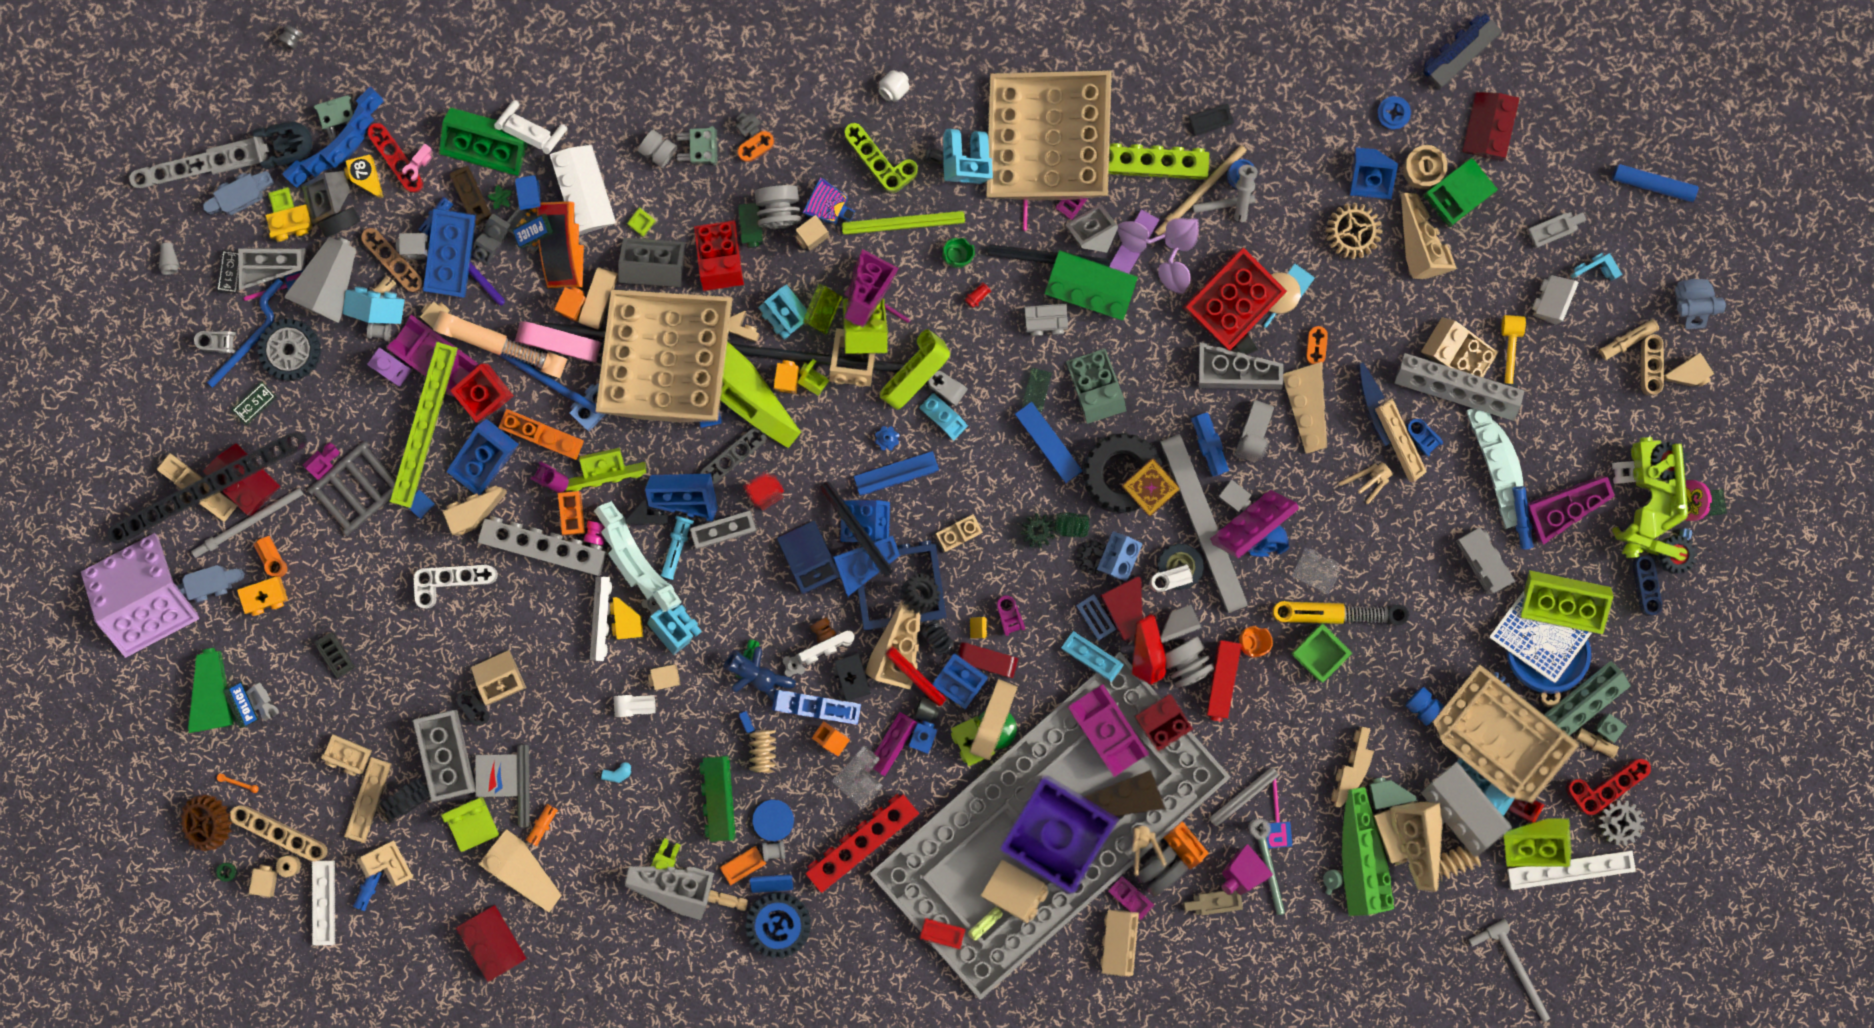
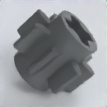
[735,112,761,137]

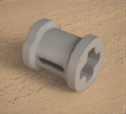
[367,323,391,341]
[762,841,786,861]

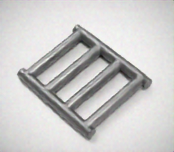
[307,441,396,536]

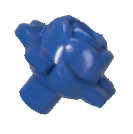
[875,426,899,451]

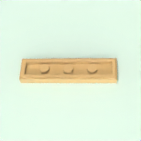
[1375,399,1427,482]
[344,757,391,843]

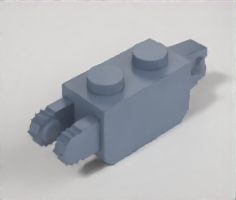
[203,171,274,215]
[176,565,245,603]

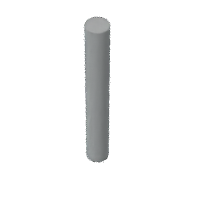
[1193,195,1255,213]

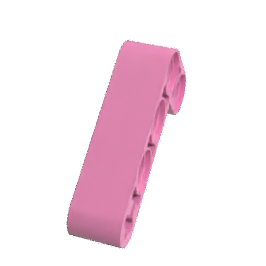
[515,321,601,363]

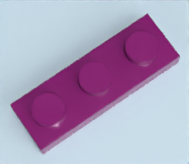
[868,712,917,776]

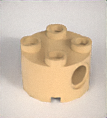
[1403,145,1447,190]

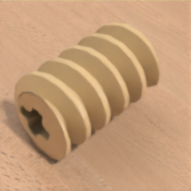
[749,730,776,772]
[1439,846,1481,882]

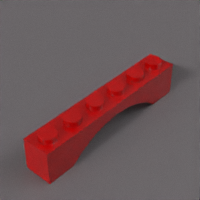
[745,473,784,511]

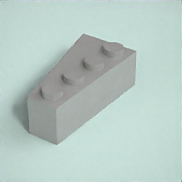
[1199,342,1283,389]

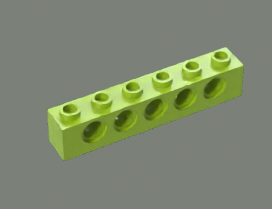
[1108,143,1210,180]

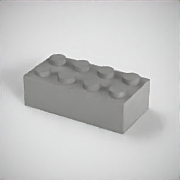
[413,710,476,802]

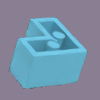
[342,287,405,324]

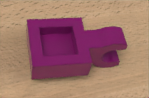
[303,442,340,480]

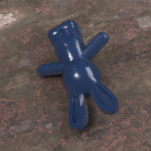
[723,646,796,702]

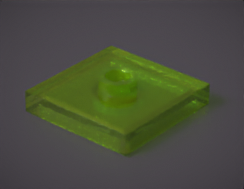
[803,284,842,335]

